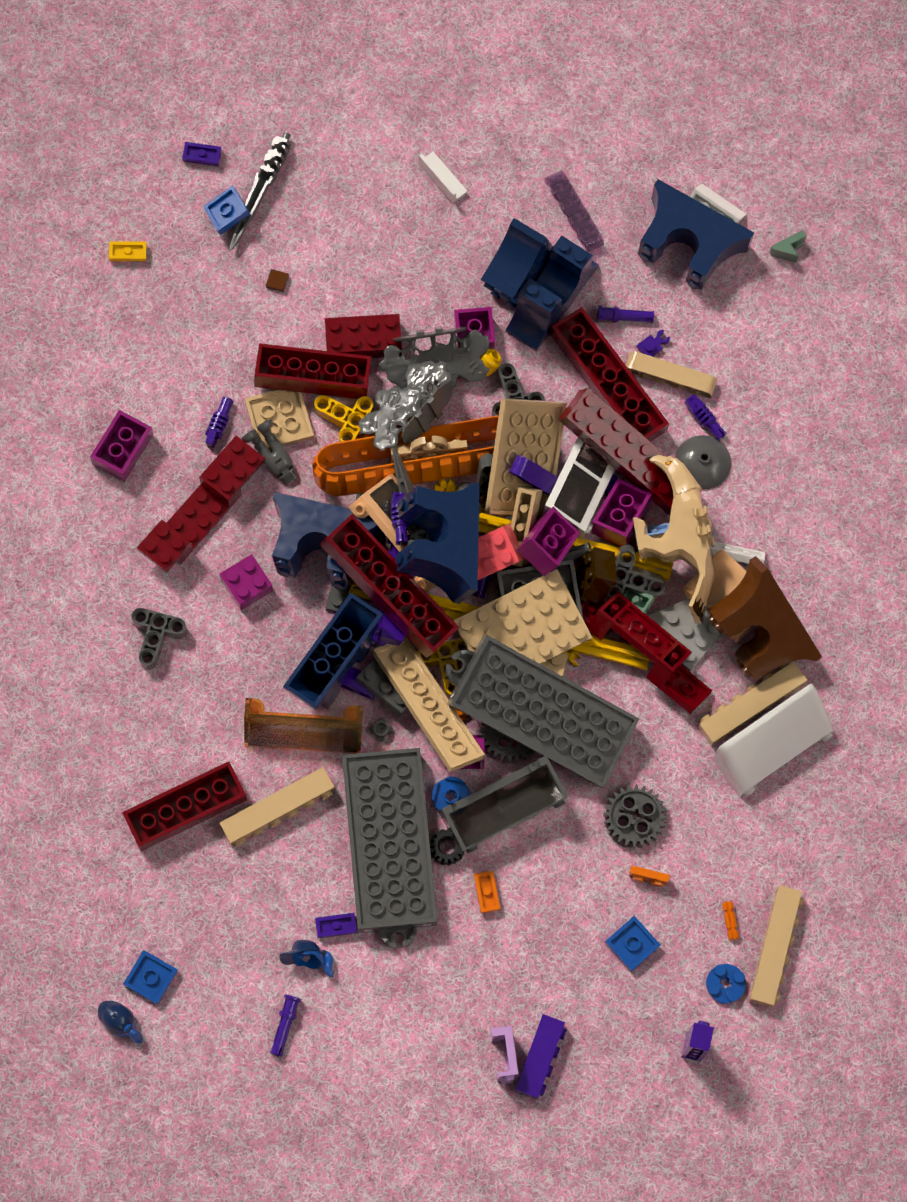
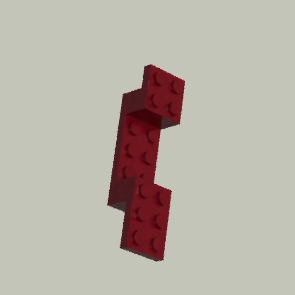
[137,435,265,573]
[581,592,713,714]

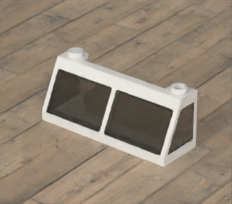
[543,438,615,540]

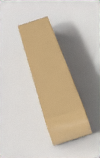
[626,351,717,398]

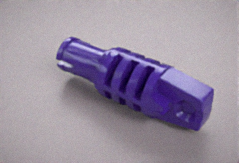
[684,394,727,441]
[205,397,234,448]
[391,492,409,545]

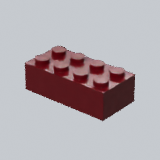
[325,314,402,358]

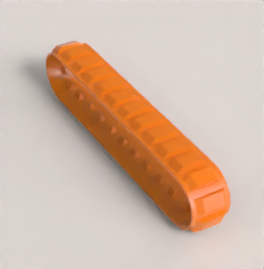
[312,415,499,496]

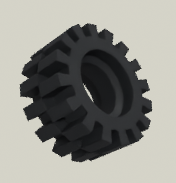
[430,828,465,866]

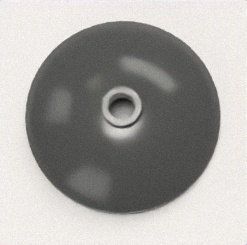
[675,435,731,489]

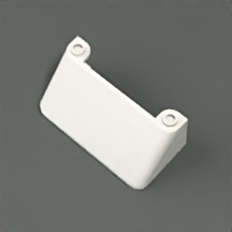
[713,684,834,797]

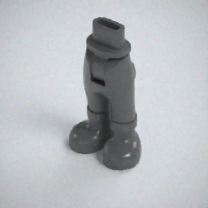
[242,418,298,485]

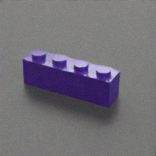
[515,1014,567,1100]
[681,1021,714,1062]

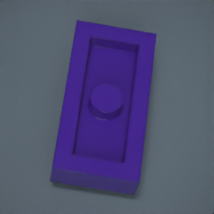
[182,142,222,167]
[315,913,357,939]

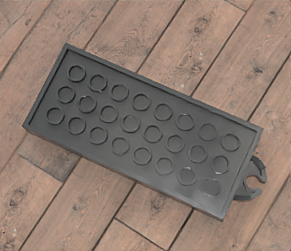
[445,635,639,788]
[342,748,437,949]

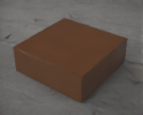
[266,269,289,292]

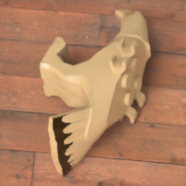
[633,455,715,624]

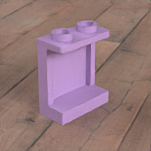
[490,1026,518,1084]

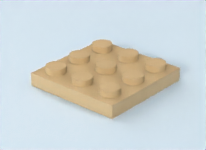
[245,390,314,450]

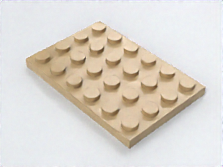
[485,399,567,516]
[453,569,592,664]

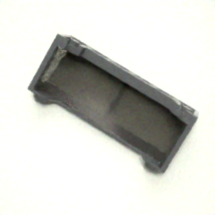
[439,755,568,853]

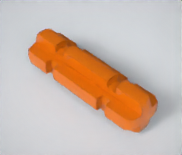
[722,901,739,940]

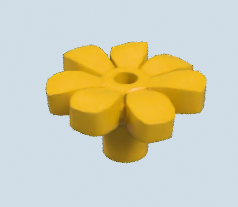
[433,479,457,492]

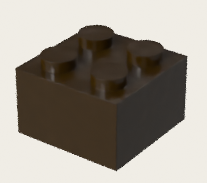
[576,547,617,604]

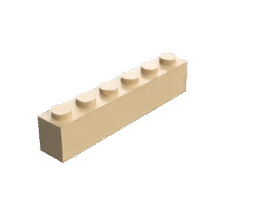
[698,662,807,746]
[219,767,335,847]
[749,885,804,1008]

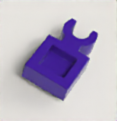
[636,329,670,357]

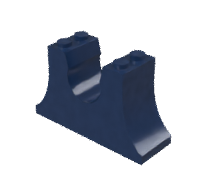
[638,179,754,290]
[481,218,553,308]
[506,235,599,351]
[395,482,479,604]
[272,492,388,590]
[283,593,383,710]

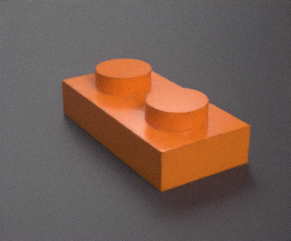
[629,865,670,887]
[473,871,500,914]

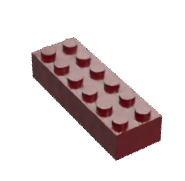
[254,343,371,399]
[122,761,247,852]

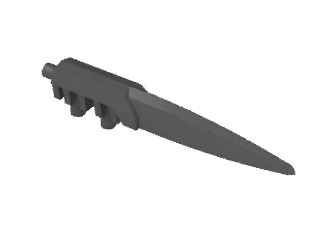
[230,132,291,250]
[392,447,431,545]

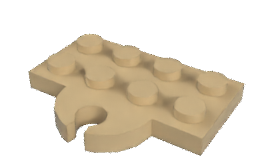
[391,436,467,464]

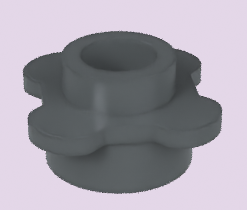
[370,718,393,741]

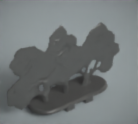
[379,326,489,389]
[358,360,453,451]

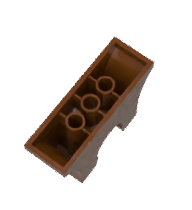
[707,556,822,682]

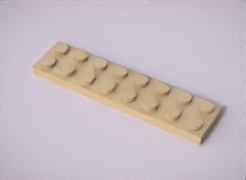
[372,637,485,772]

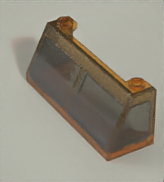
[244,698,364,754]

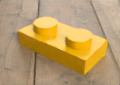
[109,241,147,262]

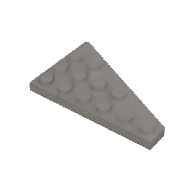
[647,599,723,671]

